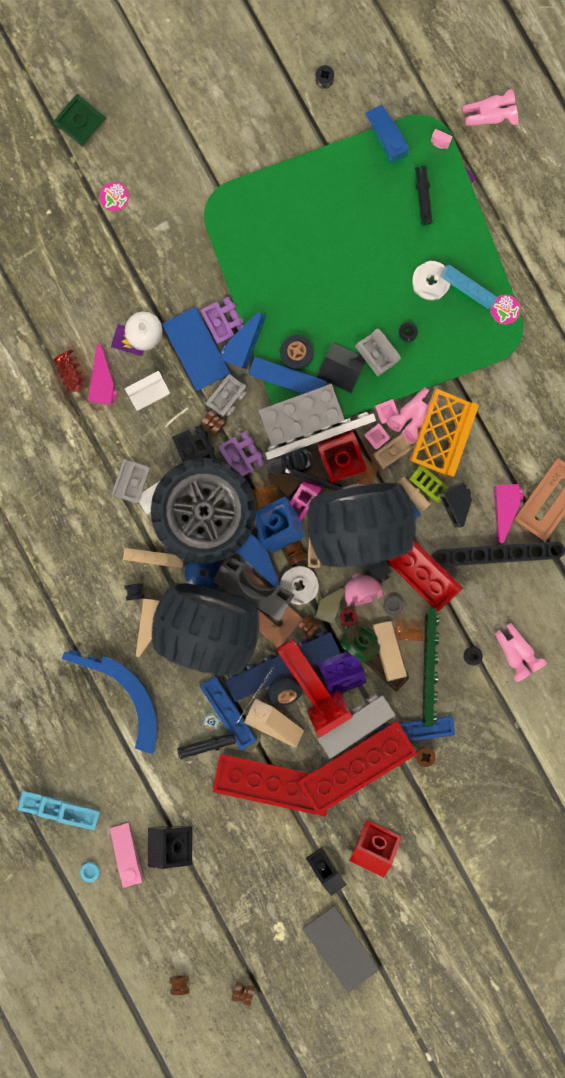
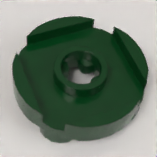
[341,625,380,663]

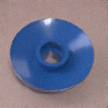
[185,561,221,589]

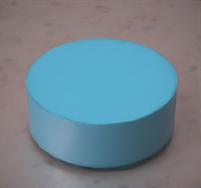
[80,862,100,882]

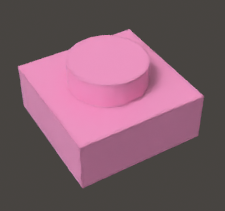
[430,129,452,149]
[375,399,399,424]
[364,424,391,451]

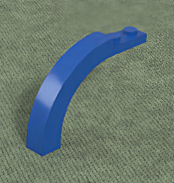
[62,649,158,754]

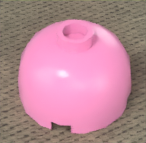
[344,573,384,607]

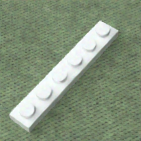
[265,412,376,460]

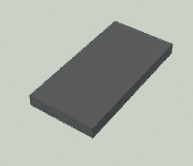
[303,905,380,993]

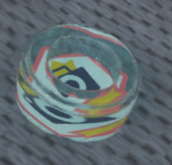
[201,713,221,733]

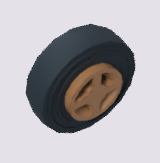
[280,335,314,370]
[268,677,303,706]

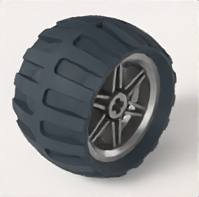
[151,458,256,563]
[307,482,416,567]
[152,583,260,676]

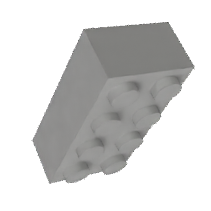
[259,384,345,446]
[316,693,395,759]

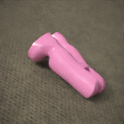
[462,89,518,126]
[387,387,440,443]
[494,623,547,683]

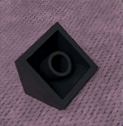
[317,343,366,393]

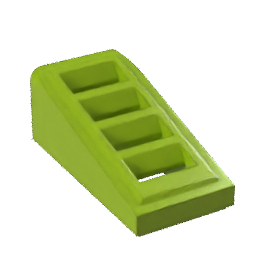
[409,465,449,504]

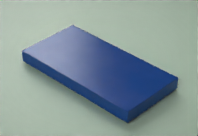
[162,307,230,391]

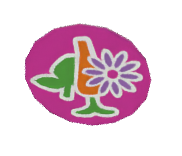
[99,182,129,211]
[490,294,521,324]

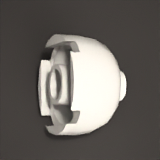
[125,311,163,351]

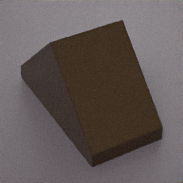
[268,474,303,498]

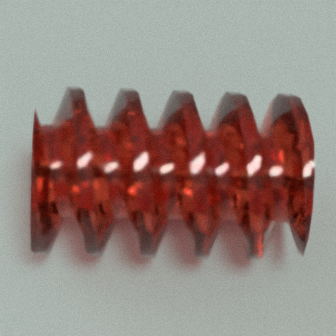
[53,349,89,393]

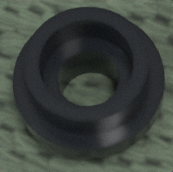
[399,323,418,342]
[463,646,483,666]

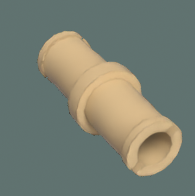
[397,476,431,512]

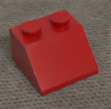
[317,429,367,483]
[349,820,402,878]

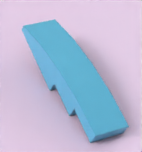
[17,790,100,831]

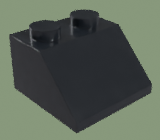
[148,826,192,869]

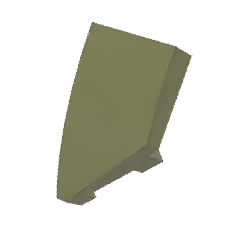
[315,586,345,624]

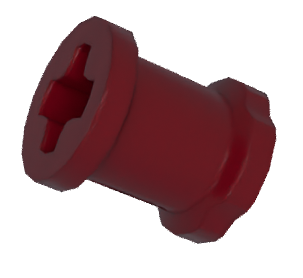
[340,609,357,626]

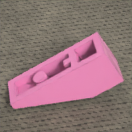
[110,823,144,888]

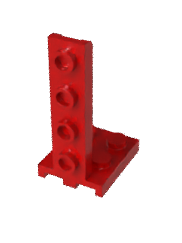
[276,638,353,738]

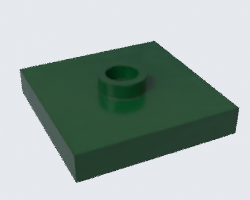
[53,94,106,147]

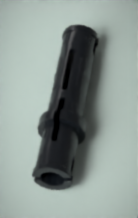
[415,166,433,225]
[177,732,236,760]

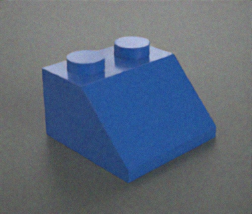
[255,497,305,553]

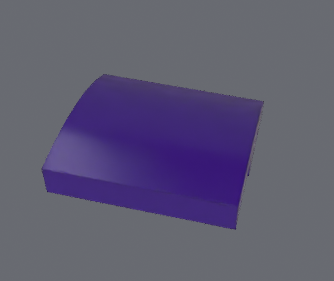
[318,651,367,695]

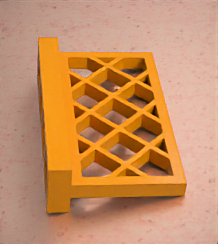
[409,389,479,477]

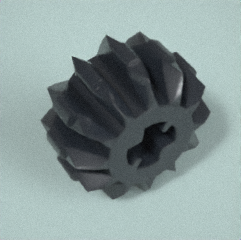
[281,449,314,474]

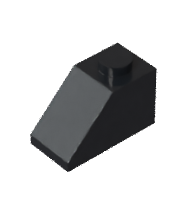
[438,483,472,528]
[306,847,347,896]

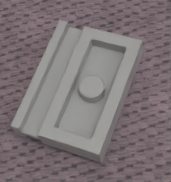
[111,459,151,504]

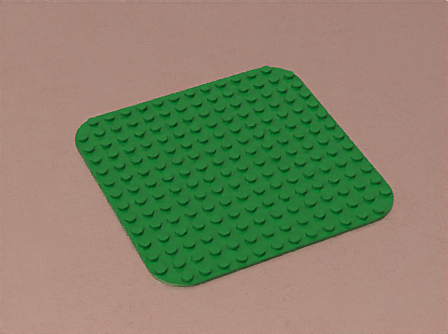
[204,114,524,419]

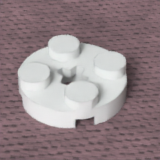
[412,261,450,300]
[280,566,319,605]

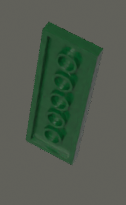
[422,608,440,727]

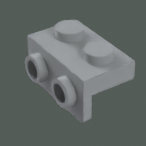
[355,328,401,376]
[206,374,248,418]

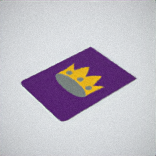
[111,324,144,356]

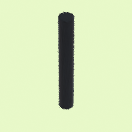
[290,469,342,491]

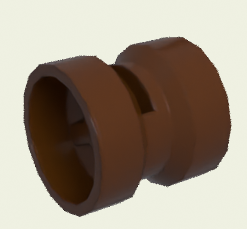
[201,409,227,436]
[282,540,308,566]
[231,982,255,1007]

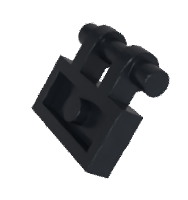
[172,425,217,462]

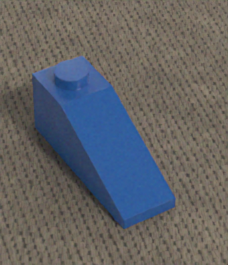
[365,105,409,163]
[221,312,266,369]
[237,534,280,587]

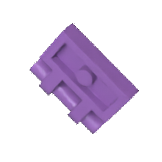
[200,297,244,345]
[218,431,265,477]

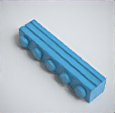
[439,265,497,309]

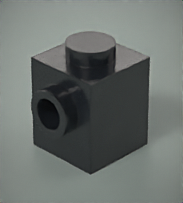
[365,561,392,583]

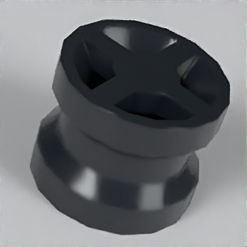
[315,65,334,89]
[124,583,145,601]

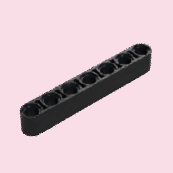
[431,541,565,567]

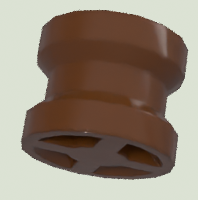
[297,614,321,638]
[415,747,436,767]
[169,975,190,995]

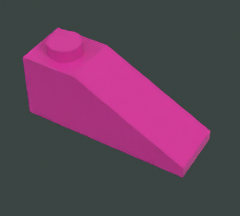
[88,344,118,406]
[290,481,322,521]
[494,484,523,544]

